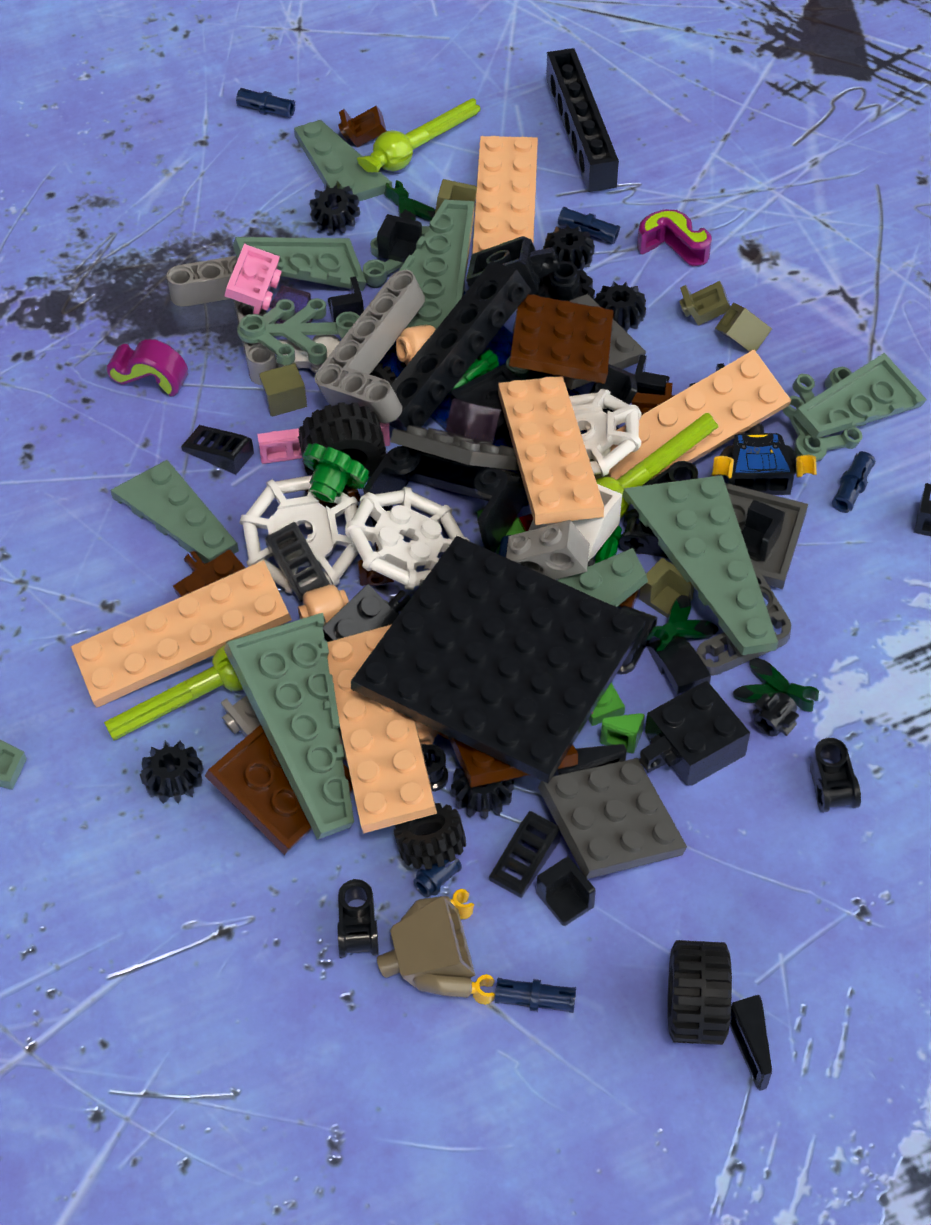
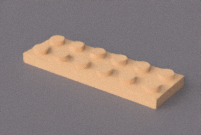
[472,136,538,254]
[607,349,791,480]
[498,376,604,525]
[71,560,292,708]
[327,625,437,833]

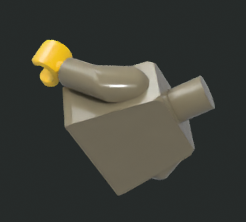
[377,889,495,1005]

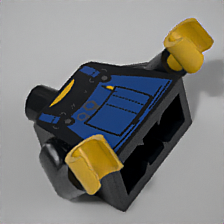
[712,423,817,495]

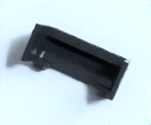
[363,446,528,552]

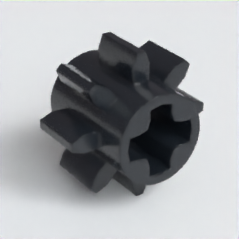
[752,692,799,737]

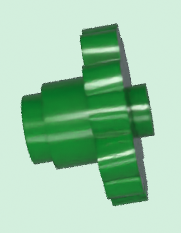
[302,443,369,503]

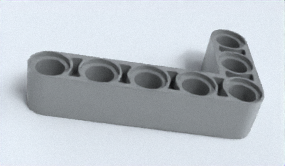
[166,256,277,385]
[315,270,425,423]

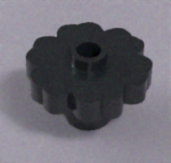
[535,261,595,301]

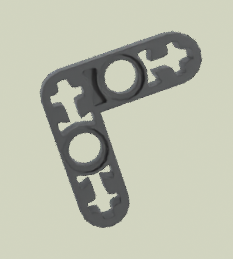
[697,561,791,676]

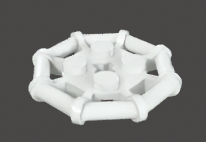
[569,389,641,477]
[239,472,359,594]
[345,487,470,590]

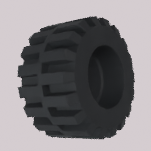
[298,402,387,477]
[668,940,732,1045]

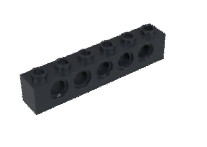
[546,48,619,192]
[389,261,531,431]

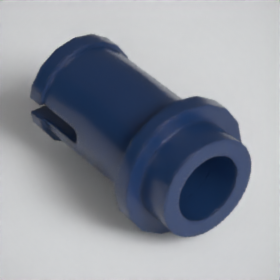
[413,858,462,897]

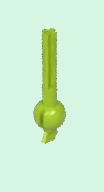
[357,98,481,172]
[596,412,719,518]
[104,644,244,741]

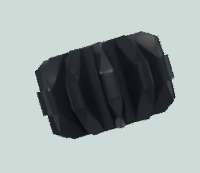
[309,181,360,235]
[543,224,595,270]
[594,281,646,332]
[140,740,204,804]
[451,768,514,819]

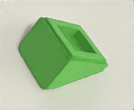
[600,713,645,754]

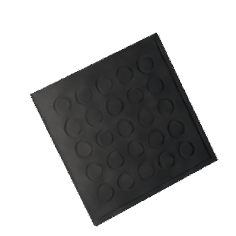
[351,536,646,783]

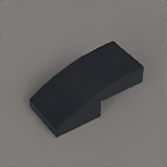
[647,636,711,694]

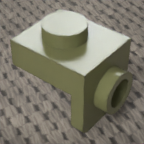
[679,281,731,326]

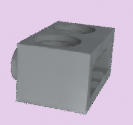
[506,520,590,580]

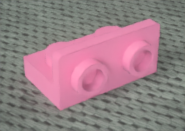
[224,244,282,315]

